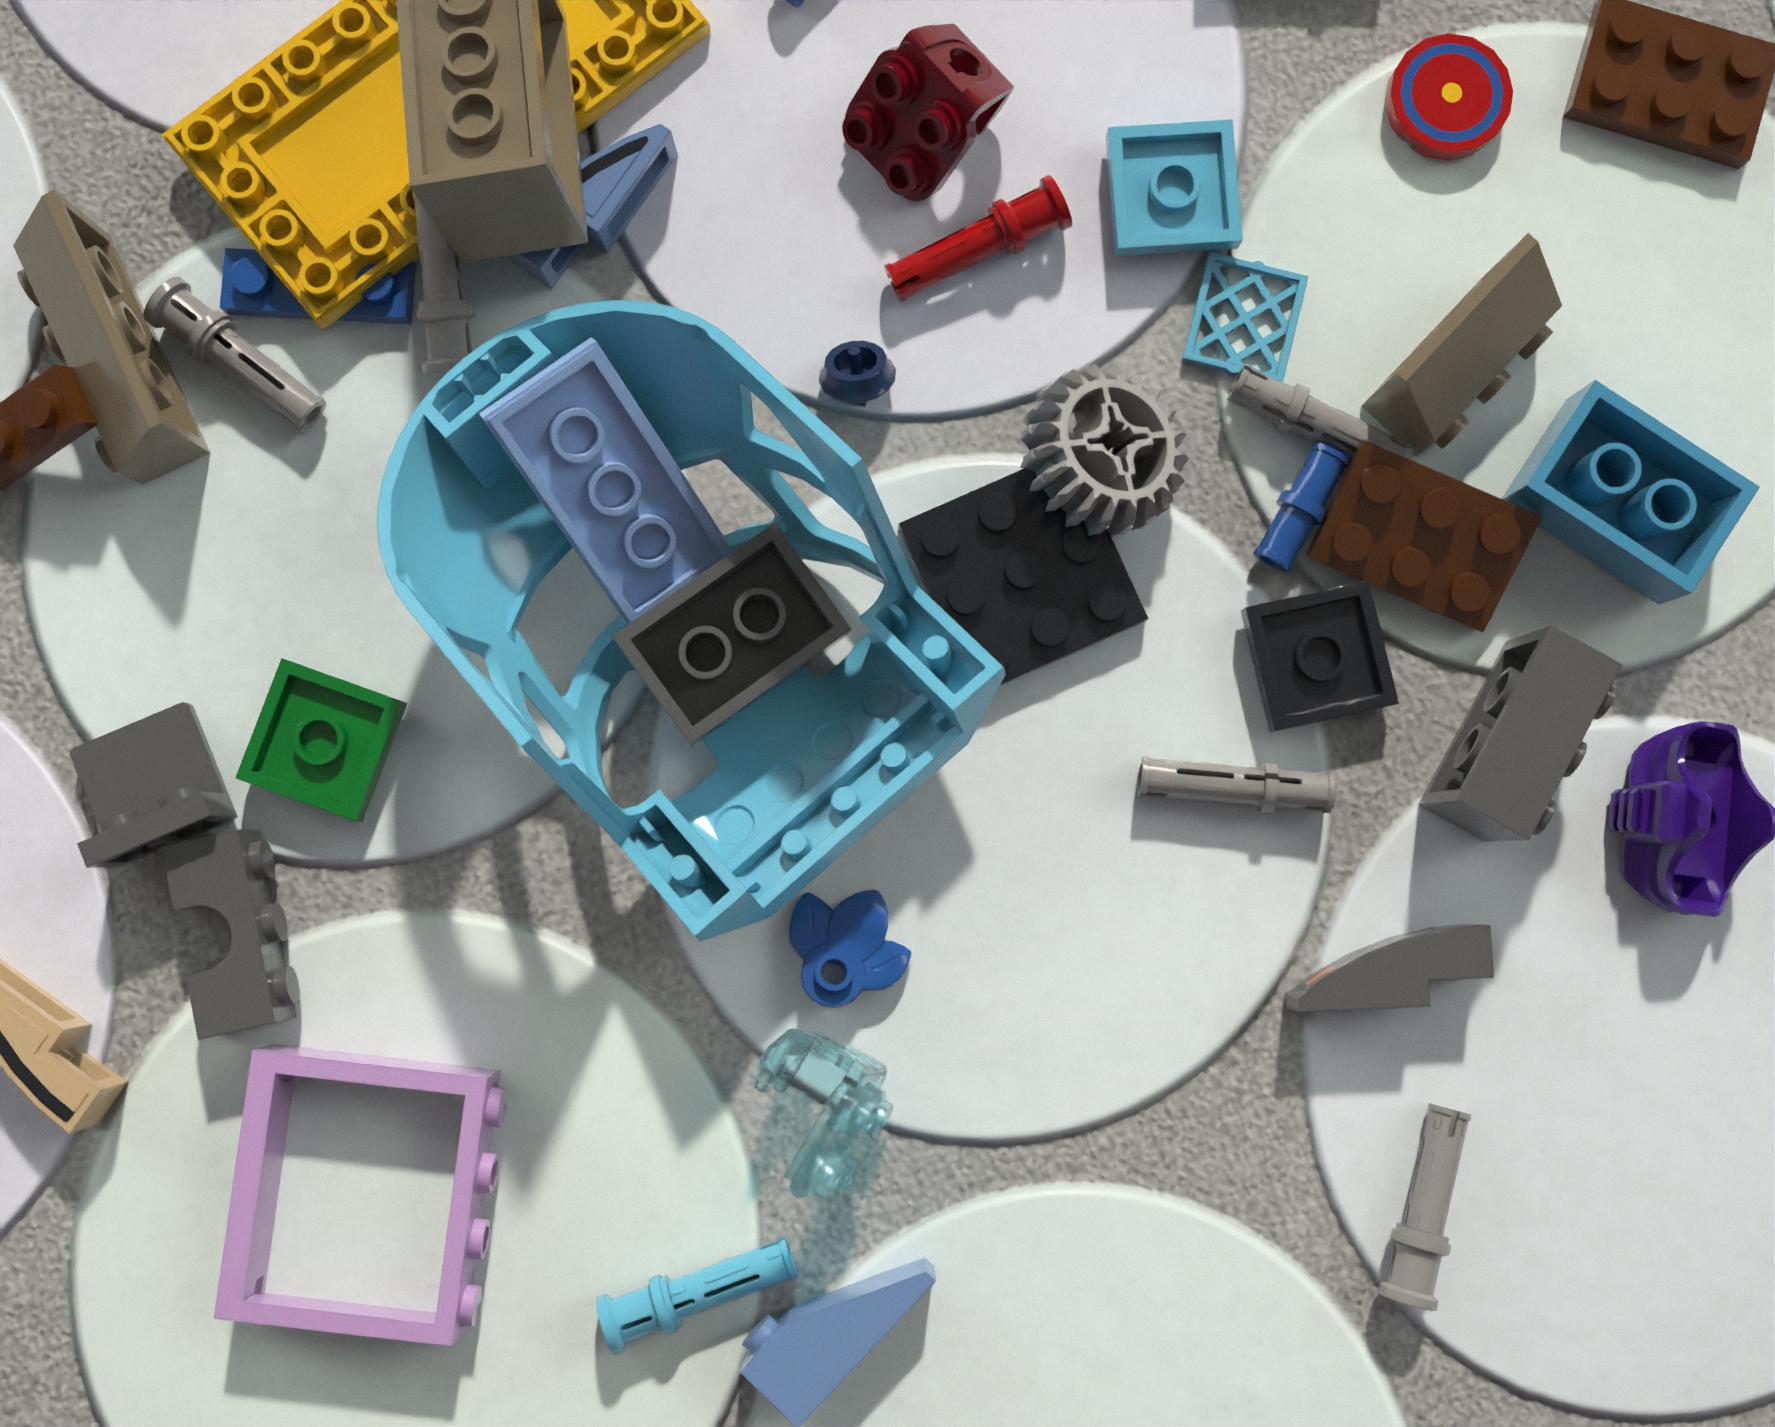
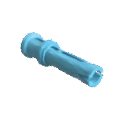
[596,1236,798,1355]

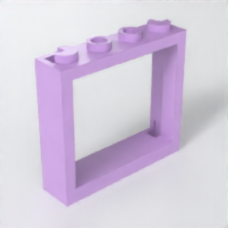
[214,1044,507,1347]

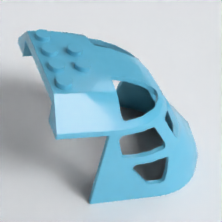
[377,300,1006,942]

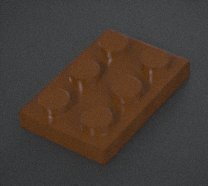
[1563,0,1775,169]
[1306,439,1543,632]

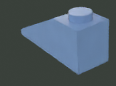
[740,1257,936,1427]

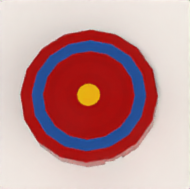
[1385,33,1513,161]

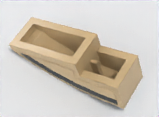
[0,959,128,1134]

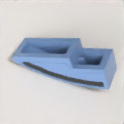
[509,124,678,289]

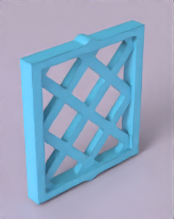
[1182,252,1308,382]

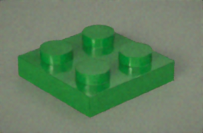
[235,658,407,822]

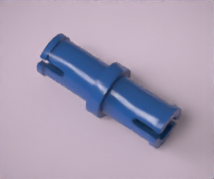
[1253,443,1350,572]

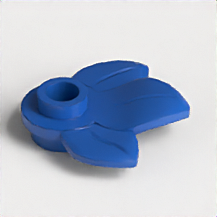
[789,890,912,1008]

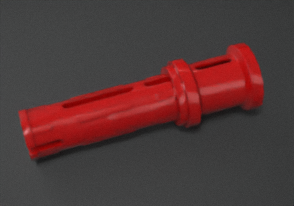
[884,175,1073,303]

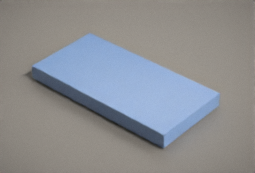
[479,337,733,625]

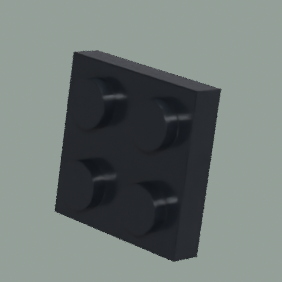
[1241,580,1399,733]

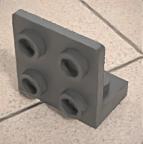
[70,702,238,868]

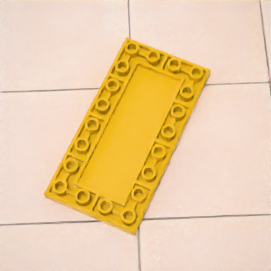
[162,0,710,330]

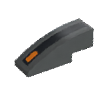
[1284,924,1494,1012]

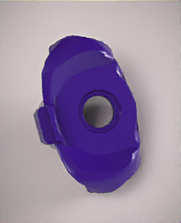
[1608,721,1775,917]

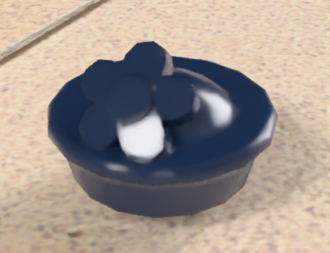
[819,340,896,407]

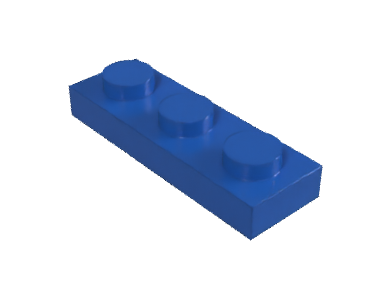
[219,248,416,325]

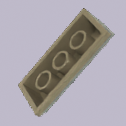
[13,190,210,485]

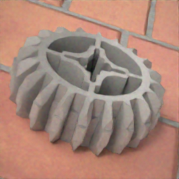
[1017,363,1189,537]

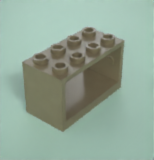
[396,0,588,263]

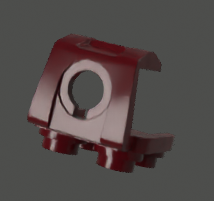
[842,24,1014,202]

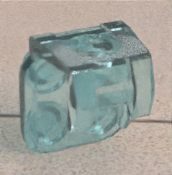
[754,1028,894,1199]

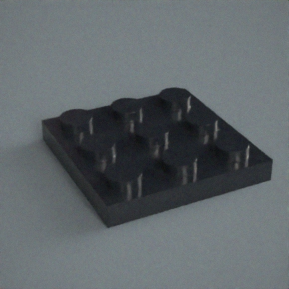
[898,469,1149,687]

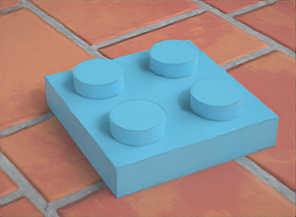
[1106,119,1243,256]

